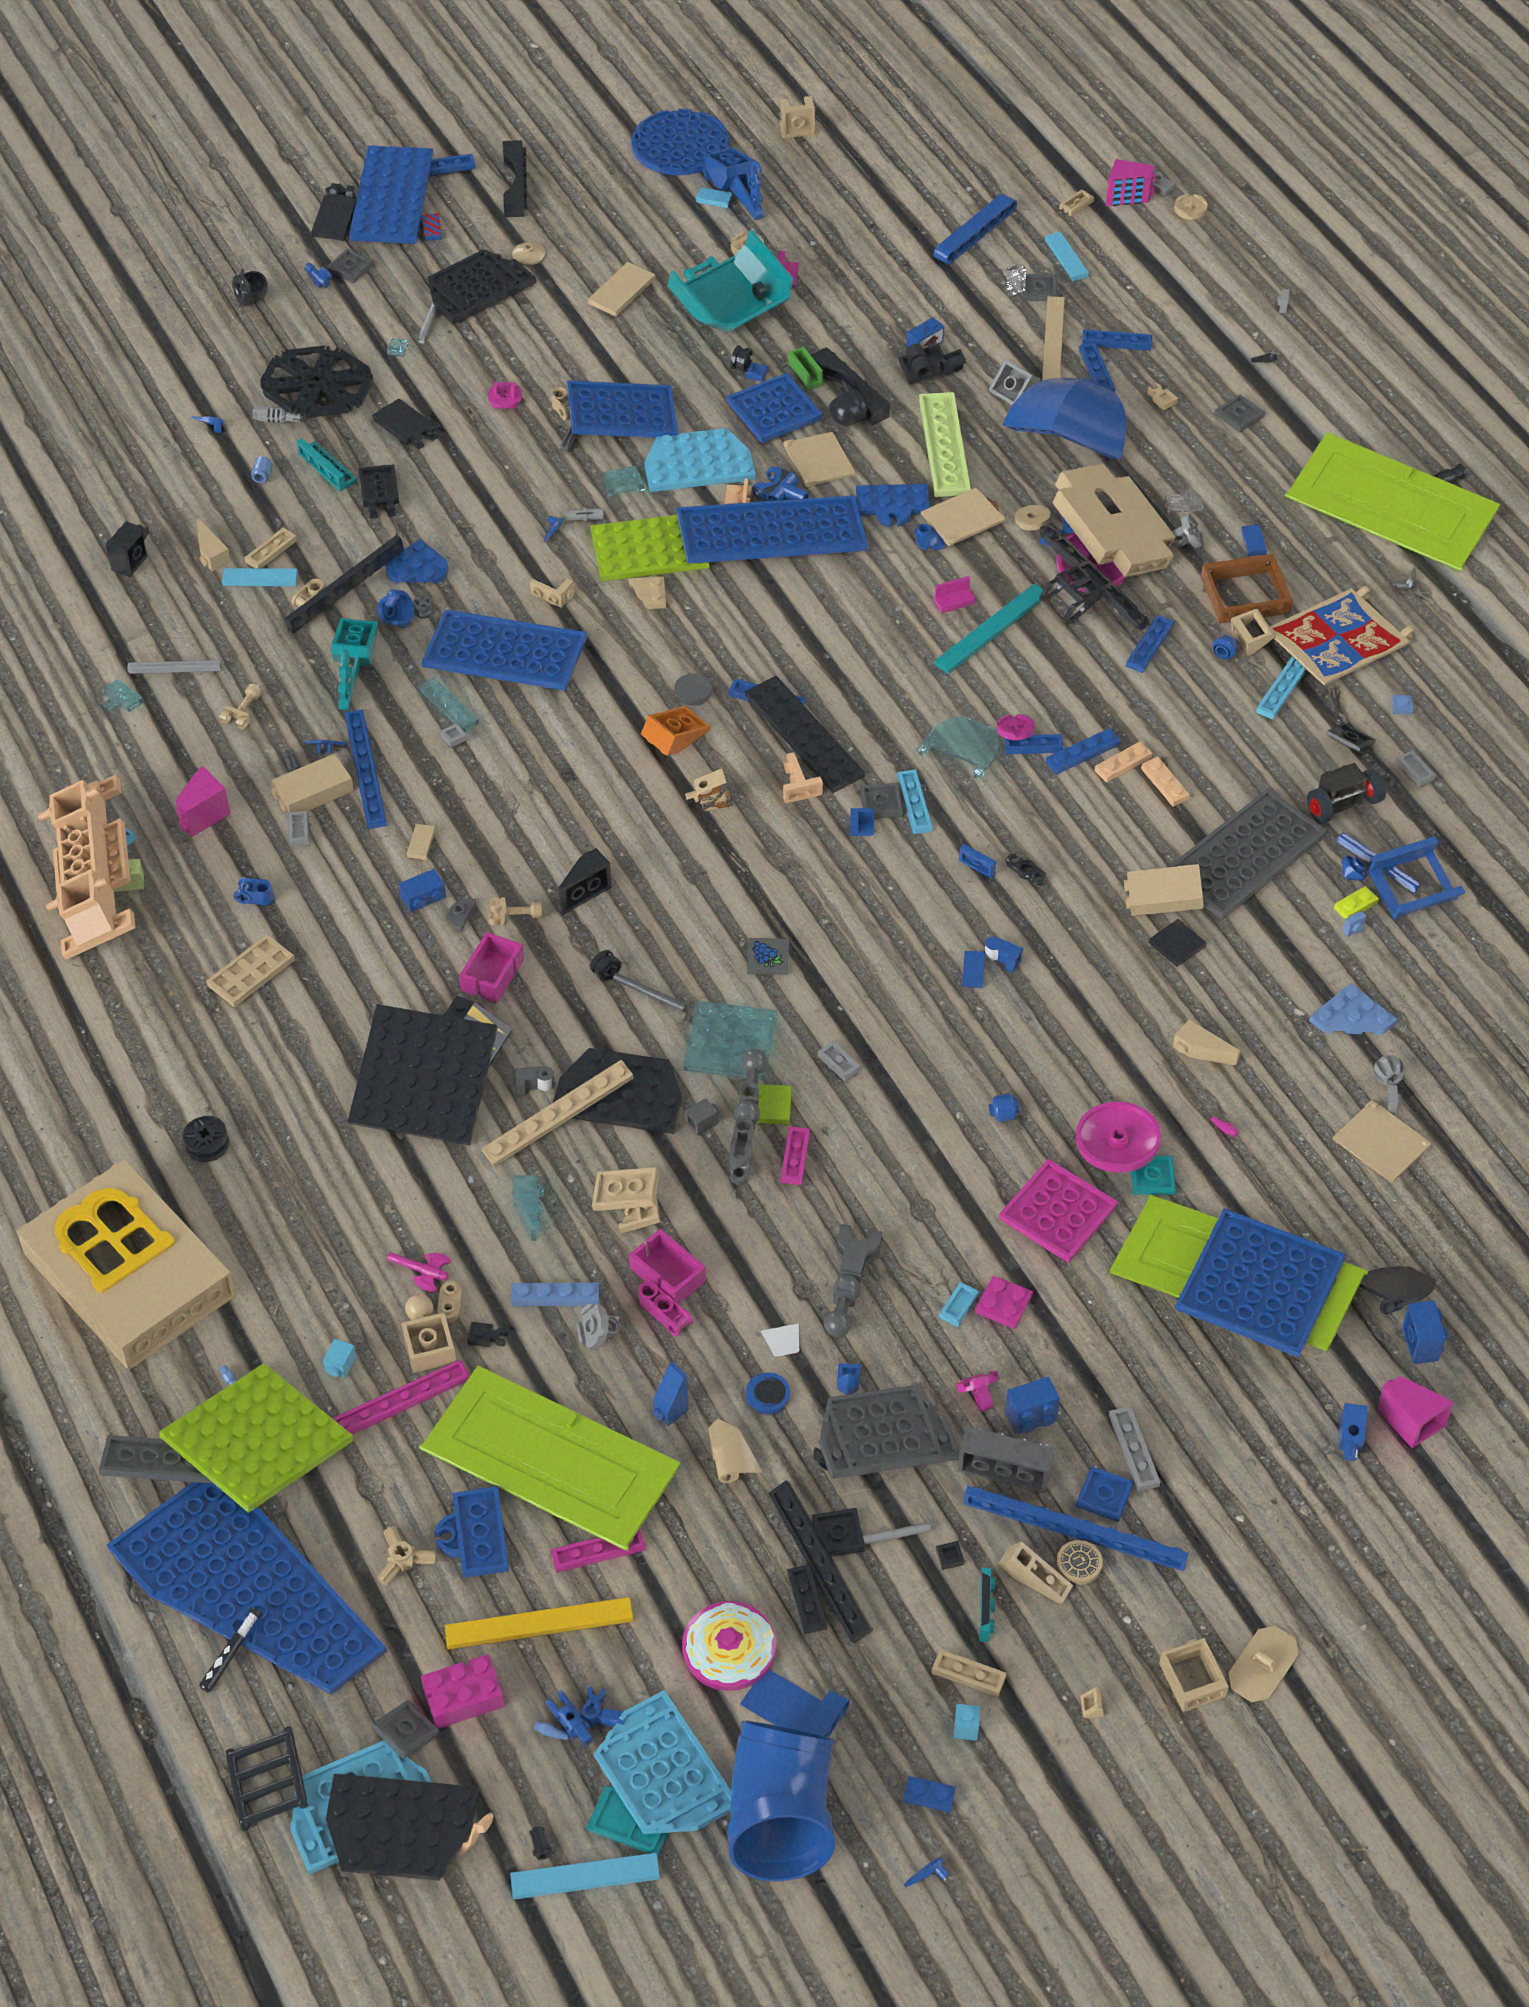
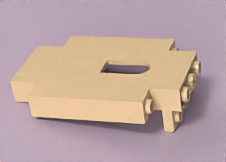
[1052,464,1176,577]

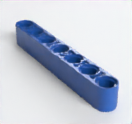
[934,194,1017,265]

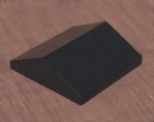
[1326,722,1376,755]

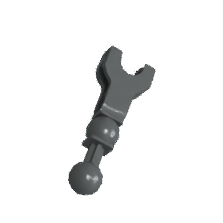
[824,1224,882,1337]

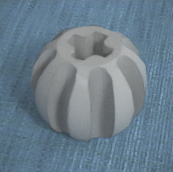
[1374,1055,1405,1086]

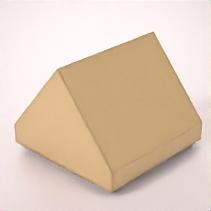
[1080,1687,1104,1718]

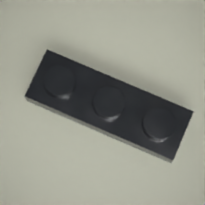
[787,1564,827,1635]

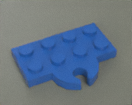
[856,484,929,527]
[434,1486,509,1578]

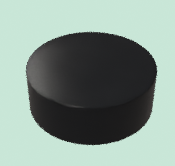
[752,282,766,300]

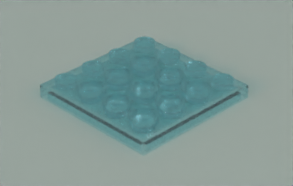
[683,1001,777,1080]

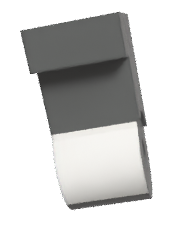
[515,1066,554,1096]

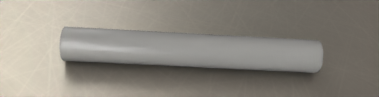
[418,303,437,340]
[863,1522,931,1545]

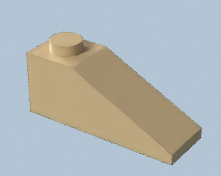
[196,519,231,571]
[1173,1020,1240,1065]
[997,1541,1073,1604]

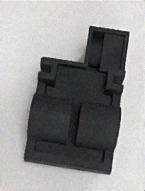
[898,340,966,385]

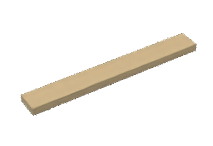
[1042,296,1065,381]

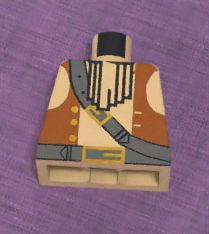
[685,769,733,811]

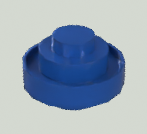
[1341,855,1367,882]

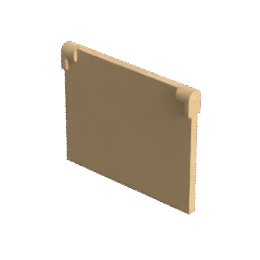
[783,432,856,488]
[921,488,1005,546]
[1333,1100,1432,1183]

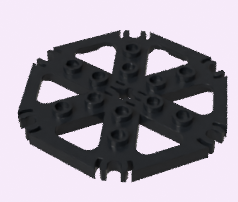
[260,345,373,418]

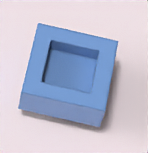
[1391,695,1414,714]
[1343,911,1366,937]

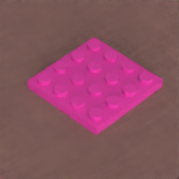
[998,1159,1118,1263]

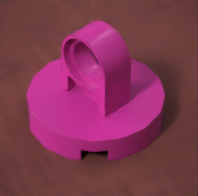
[955,1370,1000,1412]

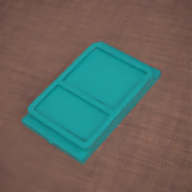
[586,1786,669,1857]

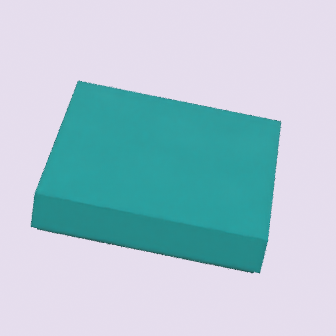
[1131,1156,1176,1195]

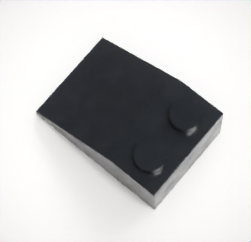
[558,848,612,915]

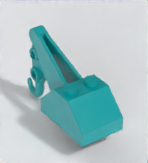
[331,618,378,711]

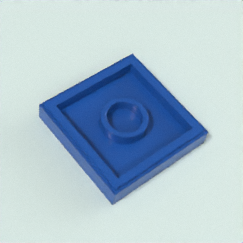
[1076,1466,1134,1522]

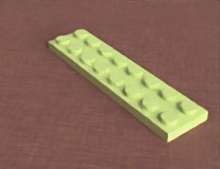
[919,392,971,497]

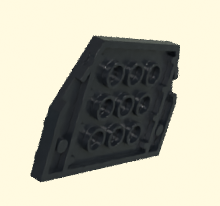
[428,249,537,324]
[553,1048,682,1134]
[325,1773,478,1881]

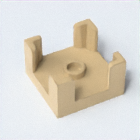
[779,96,815,138]

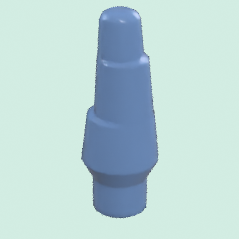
[219,1365,237,1385]
[533,1721,569,1740]

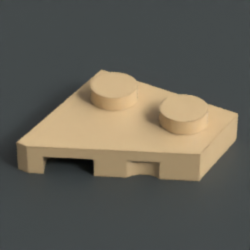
[628,577,666,609]
[619,1196,661,1234]

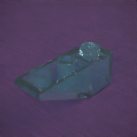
[512,1175,544,1241]

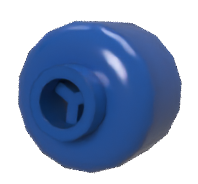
[988,1093,1020,1122]

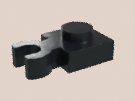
[467,1322,508,1347]

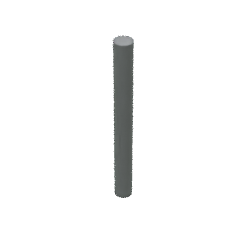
[613,973,687,1012]

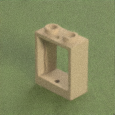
[1159,1638,1228,1712]

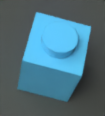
[323,1339,356,1378]
[953,1704,980,1741]

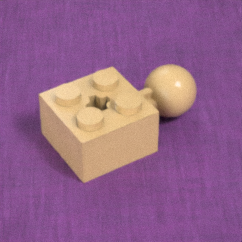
[401,1294,456,1373]

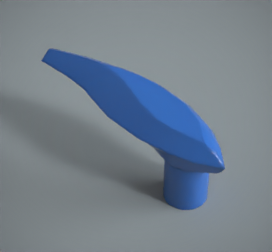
[192,416,225,433]
[544,515,563,542]
[904,1858,950,1887]

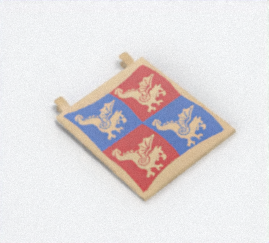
[1270,586,1414,685]

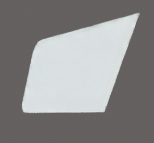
[761,1323,799,1357]

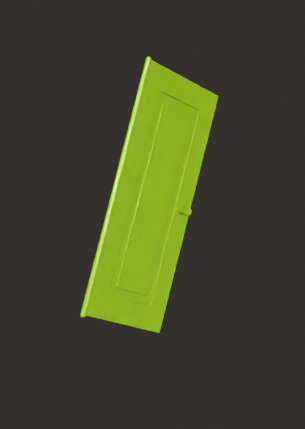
[1285,432,1500,571]
[1110,1194,1368,1351]
[419,1366,681,1551]

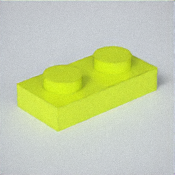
[1334,886,1379,919]

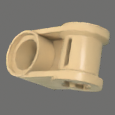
[552,387,570,420]
[292,579,324,607]

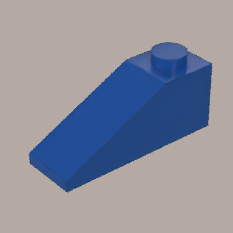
[653,1361,689,1426]

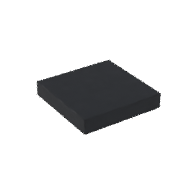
[1149,919,1206,967]
[812,1508,865,1557]

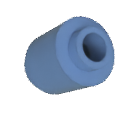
[251,456,273,483]

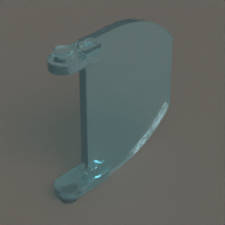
[917,716,999,779]

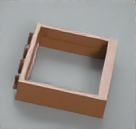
[1201,554,1293,624]

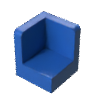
[850,808,874,836]

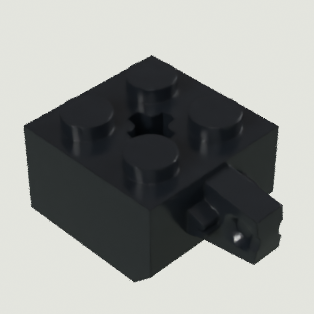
[106,521,149,577]

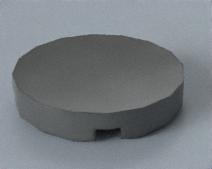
[674,673,712,706]

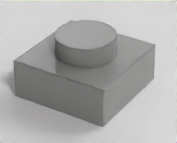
[1277,289,1289,314]
[440,723,467,748]
[1385,1085,1401,1115]

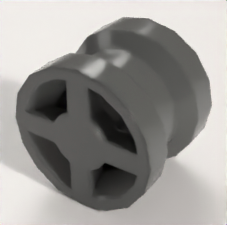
[413,595,433,619]

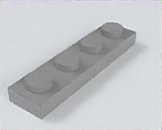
[1109,1406,1160,1492]

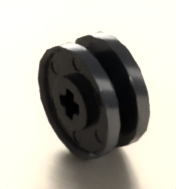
[183,1116,230,1162]

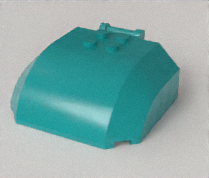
[667,230,793,332]

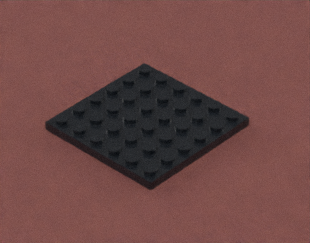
[347,1004,498,1146]

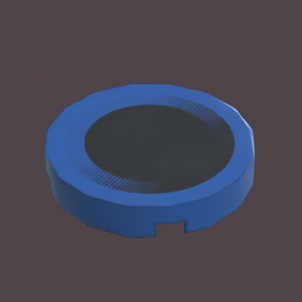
[746,1372,790,1415]

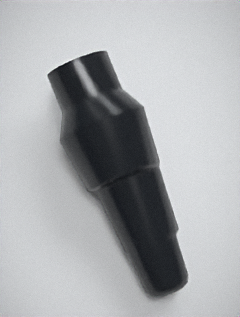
[1251,353,1277,363]

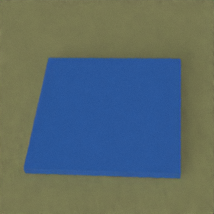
[1175,1208,1346,1357]

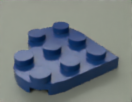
[385,539,449,584]

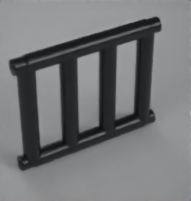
[225,1726,308,1831]

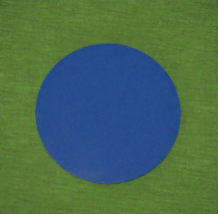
[631,109,729,175]

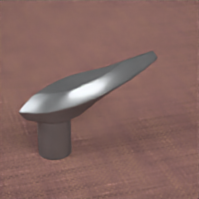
[1397,566,1416,589]

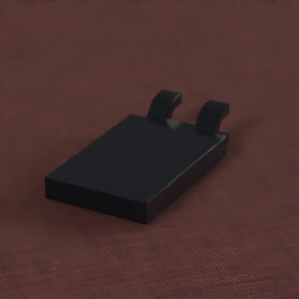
[311,183,357,241]
[372,398,438,450]
[359,464,399,519]

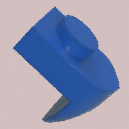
[837,1363,861,1395]

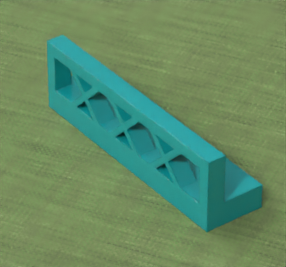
[296,438,358,492]

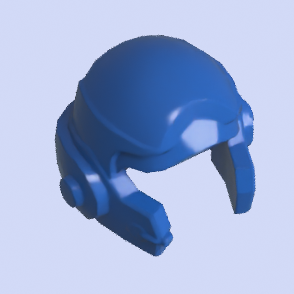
[377,589,414,628]

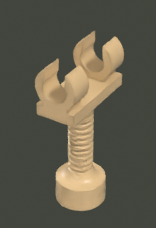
[219,684,262,730]
[487,897,542,925]

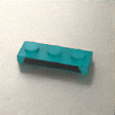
[979,1568,995,1642]

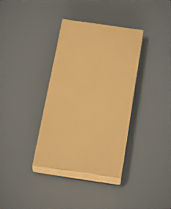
[588,262,655,316]

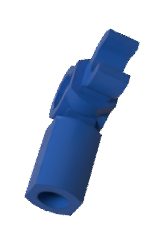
[582,1686,625,1727]

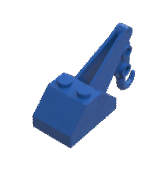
[704,147,764,220]

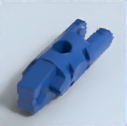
[545,1690,593,1747]

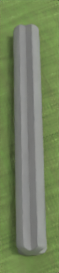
[127,660,222,674]

